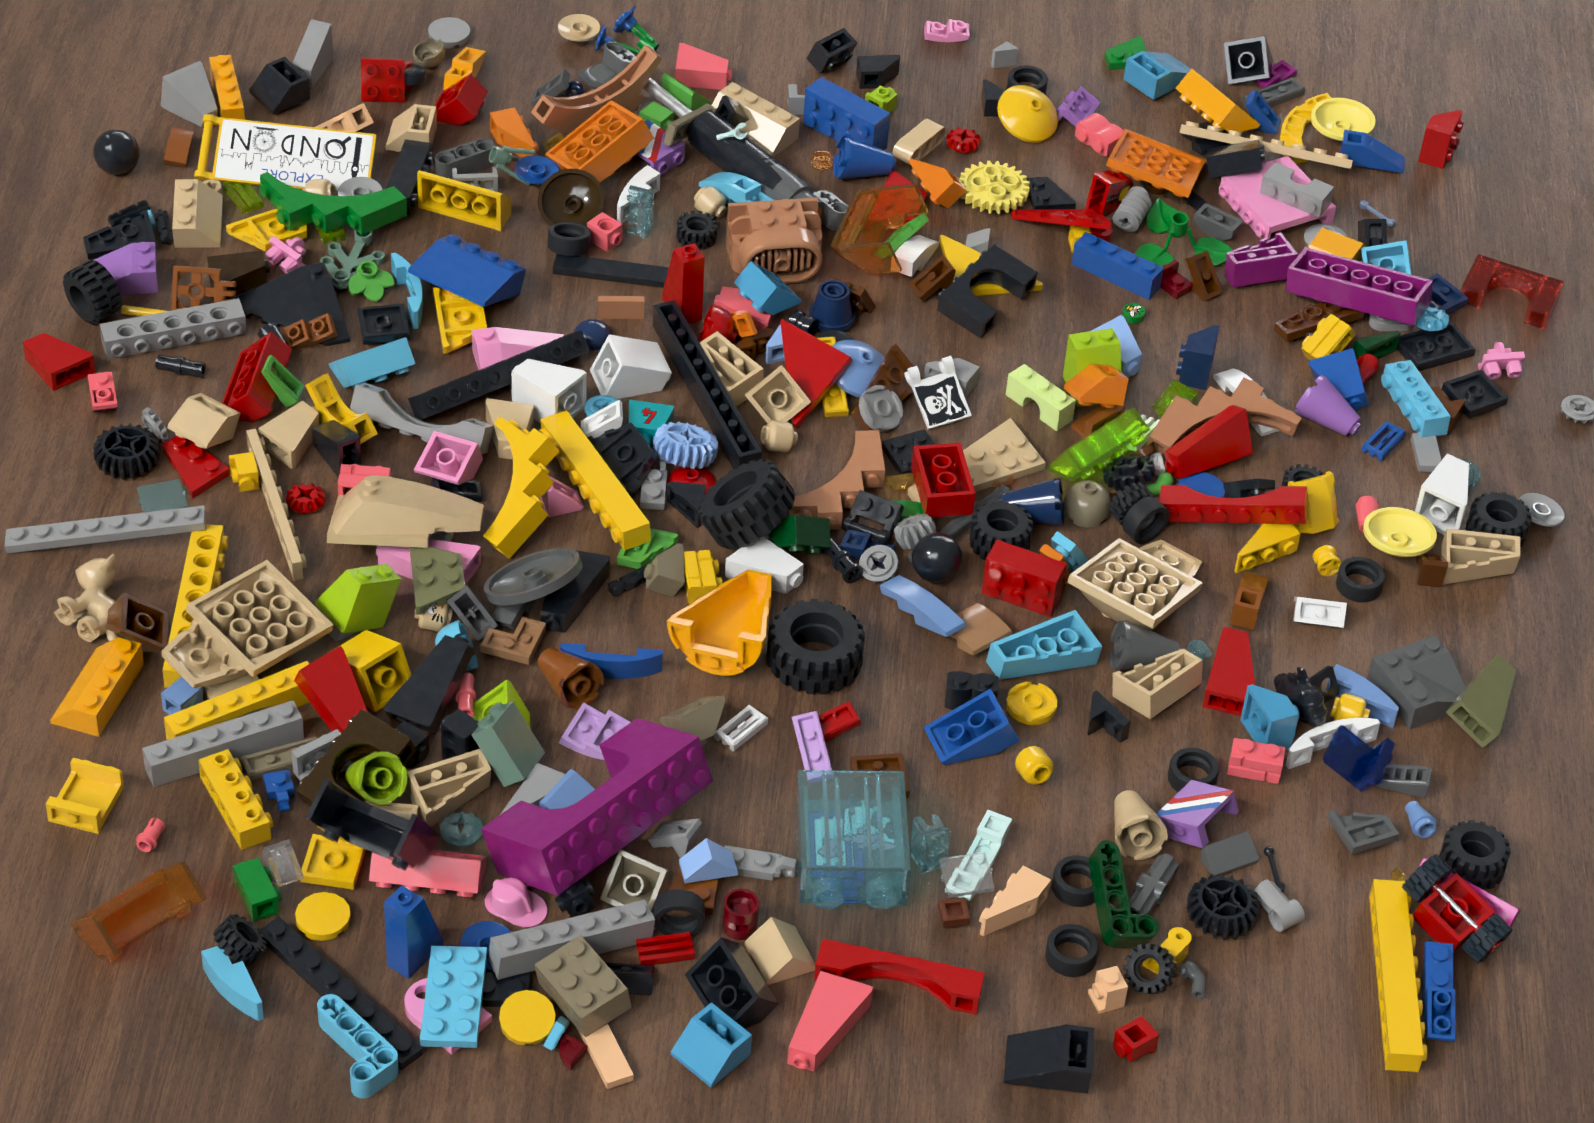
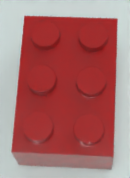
[911,442,976,518]
[982,540,1067,617]

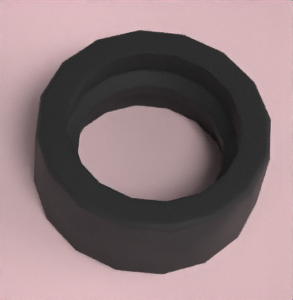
[1006,65,1048,95]
[547,222,591,256]
[1122,497,1169,544]
[1336,557,1385,602]
[1168,748,1219,792]
[1052,855,1095,907]
[653,889,705,936]
[1045,924,1099,977]

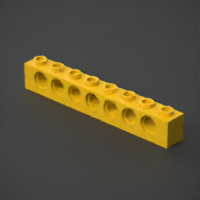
[163,524,228,688]

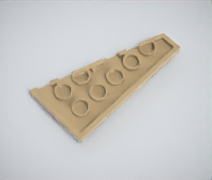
[908,418,1046,503]

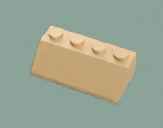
[712,82,800,157]

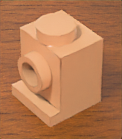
[1088,966,1128,1014]

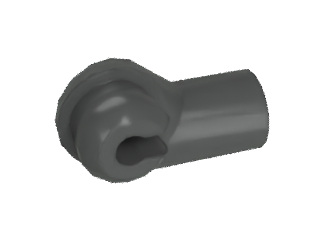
[1179,961,1206,999]

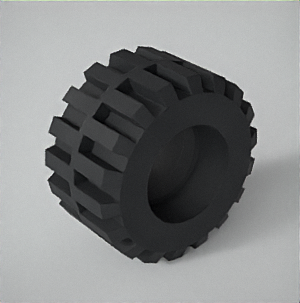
[63,260,122,325]
[1466,491,1532,547]
[969,500,1033,560]
[1439,820,1511,890]

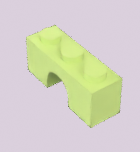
[1006,364,1076,431]

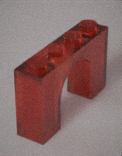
[1461,254,1564,330]

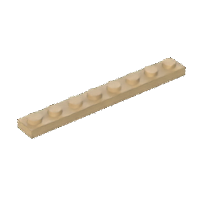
[1179,121,1353,169]
[246,429,307,581]

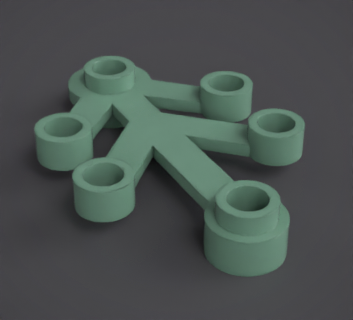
[320,229,385,290]

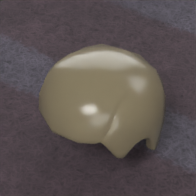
[413,37,446,68]

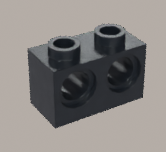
[441,709,480,760]

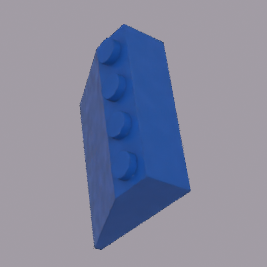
[408,234,526,307]

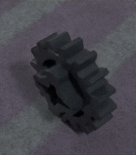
[1102,454,1155,490]

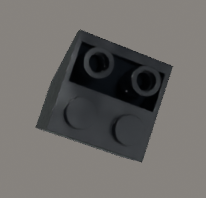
[249,57,310,115]

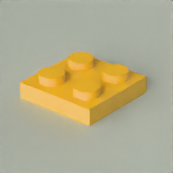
[300,834,365,890]

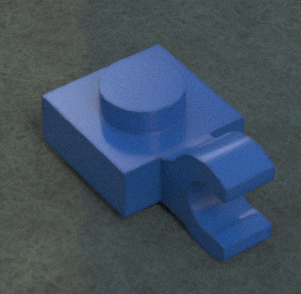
[263,770,294,812]

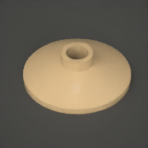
[558,14,600,42]

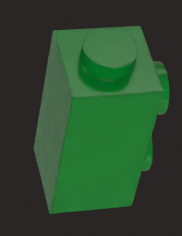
[233,857,282,922]

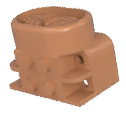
[726,197,823,284]

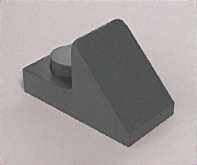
[531,69,571,106]

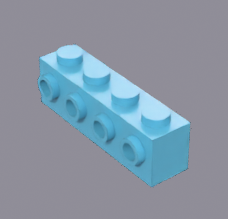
[1381,360,1450,438]

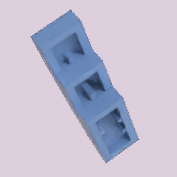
[880,575,966,637]

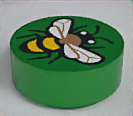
[1122,303,1145,324]

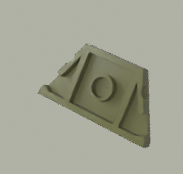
[409,546,465,615]

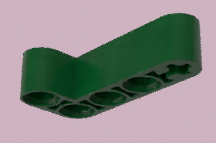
[1088,840,1159,948]

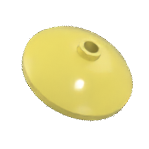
[1311,98,1375,141]
[1363,507,1437,557]

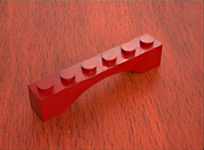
[1158,485,1309,524]
[814,939,985,1015]

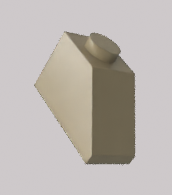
[644,543,685,597]

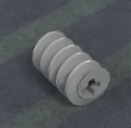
[1112,186,1152,232]

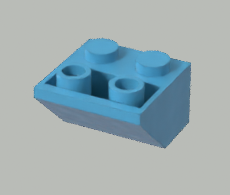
[671,1002,752,1088]

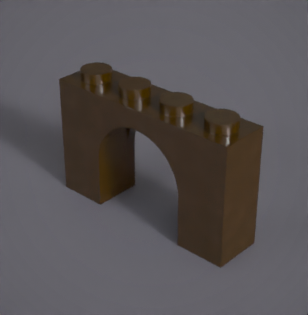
[296,709,416,807]

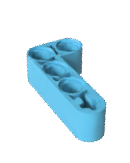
[317,994,399,1099]

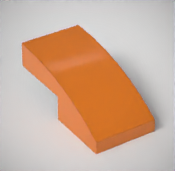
[729,310,758,337]

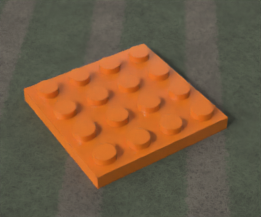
[1106,129,1206,198]

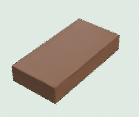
[598,296,645,319]

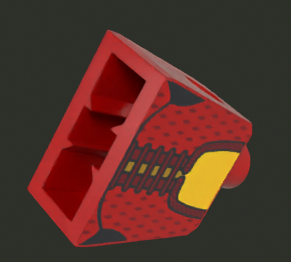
[1085,170,1133,217]

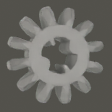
[894,513,937,550]

